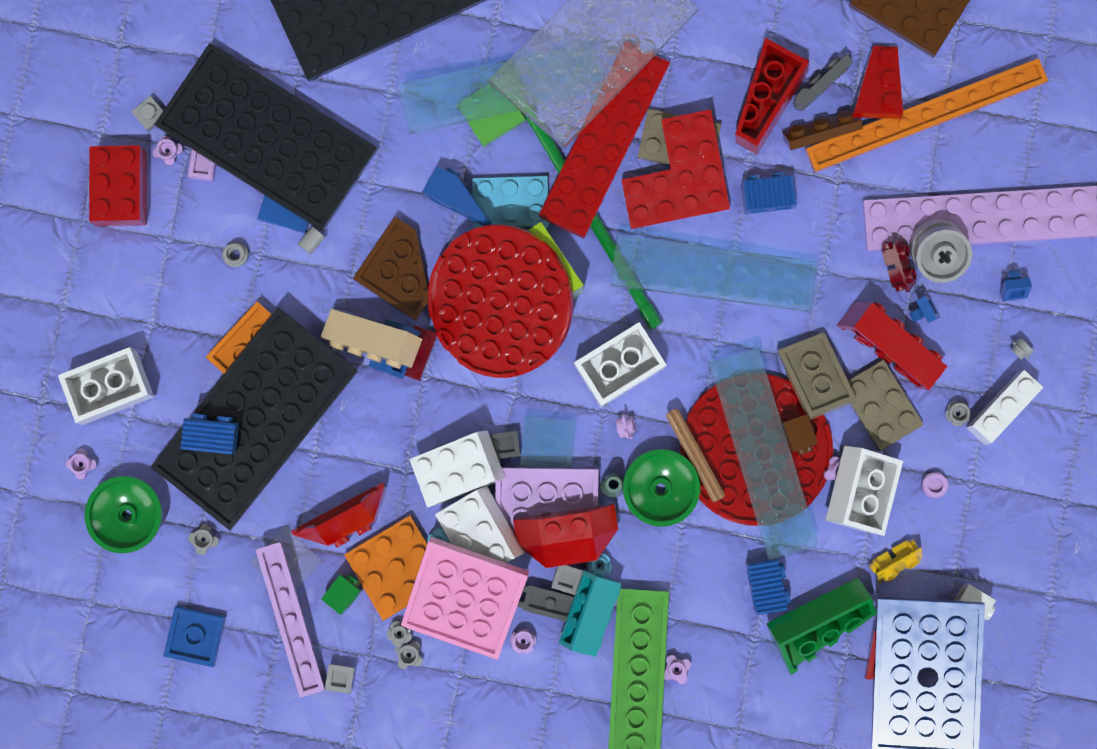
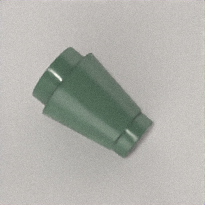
[600,473,624,498]

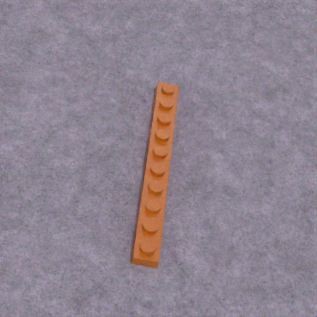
[805,58,1048,173]

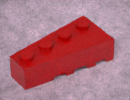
[735,38,809,155]
[836,302,948,390]

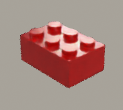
[89,145,147,227]

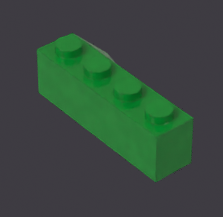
[766,578,877,675]

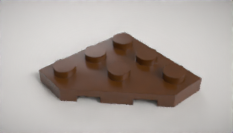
[353,217,428,321]

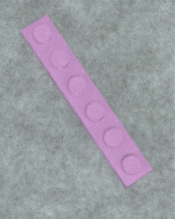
[255,541,325,698]

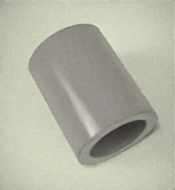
[297,227,325,255]

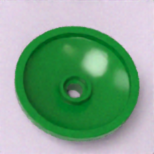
[623,449,700,527]
[84,476,162,554]

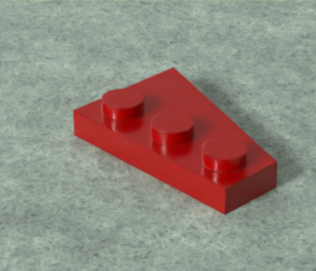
[852,46,903,119]

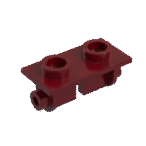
[881,236,917,292]

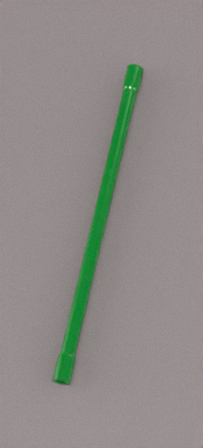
[498,66,663,330]

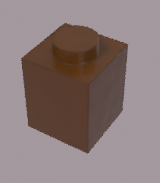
[780,414,818,455]

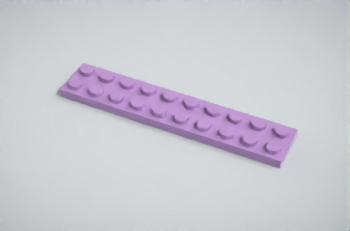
[862,186,1097,252]

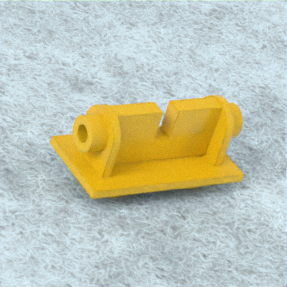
[869,539,923,584]

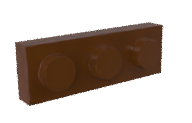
[782,110,863,150]

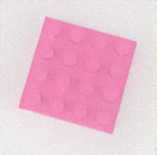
[401,537,529,660]

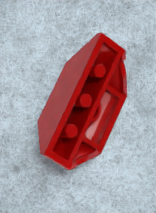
[291,482,387,548]
[513,504,618,568]

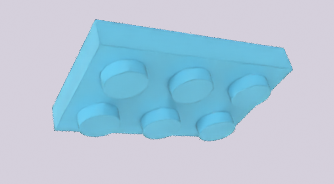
[472,176,549,229]

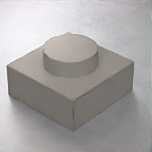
[131,96,163,132]
[551,565,583,595]
[325,664,355,694]

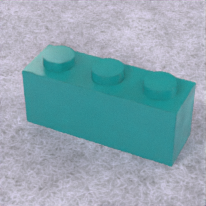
[559,570,621,657]

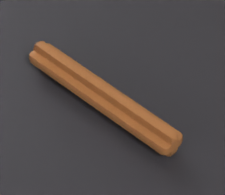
[666,408,725,502]

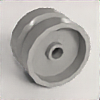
[909,219,973,283]

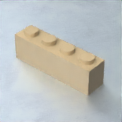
[321,309,422,369]

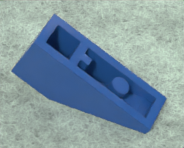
[422,166,493,226]

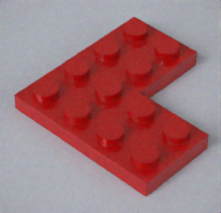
[621,109,730,229]

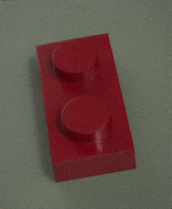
[404,325,437,381]

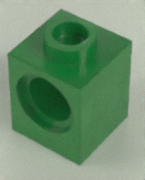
[321,574,363,615]

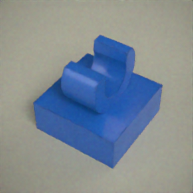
[1000,270,1032,302]
[909,295,940,323]

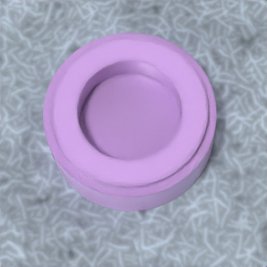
[921,472,948,498]

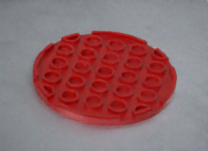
[428,224,573,378]
[680,373,833,526]

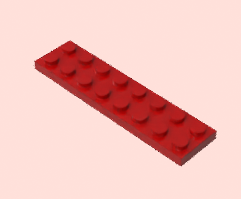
[539,42,670,239]

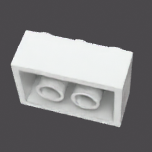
[574,322,667,408]
[58,347,154,425]
[410,430,505,507]
[825,446,903,536]
[435,486,524,563]

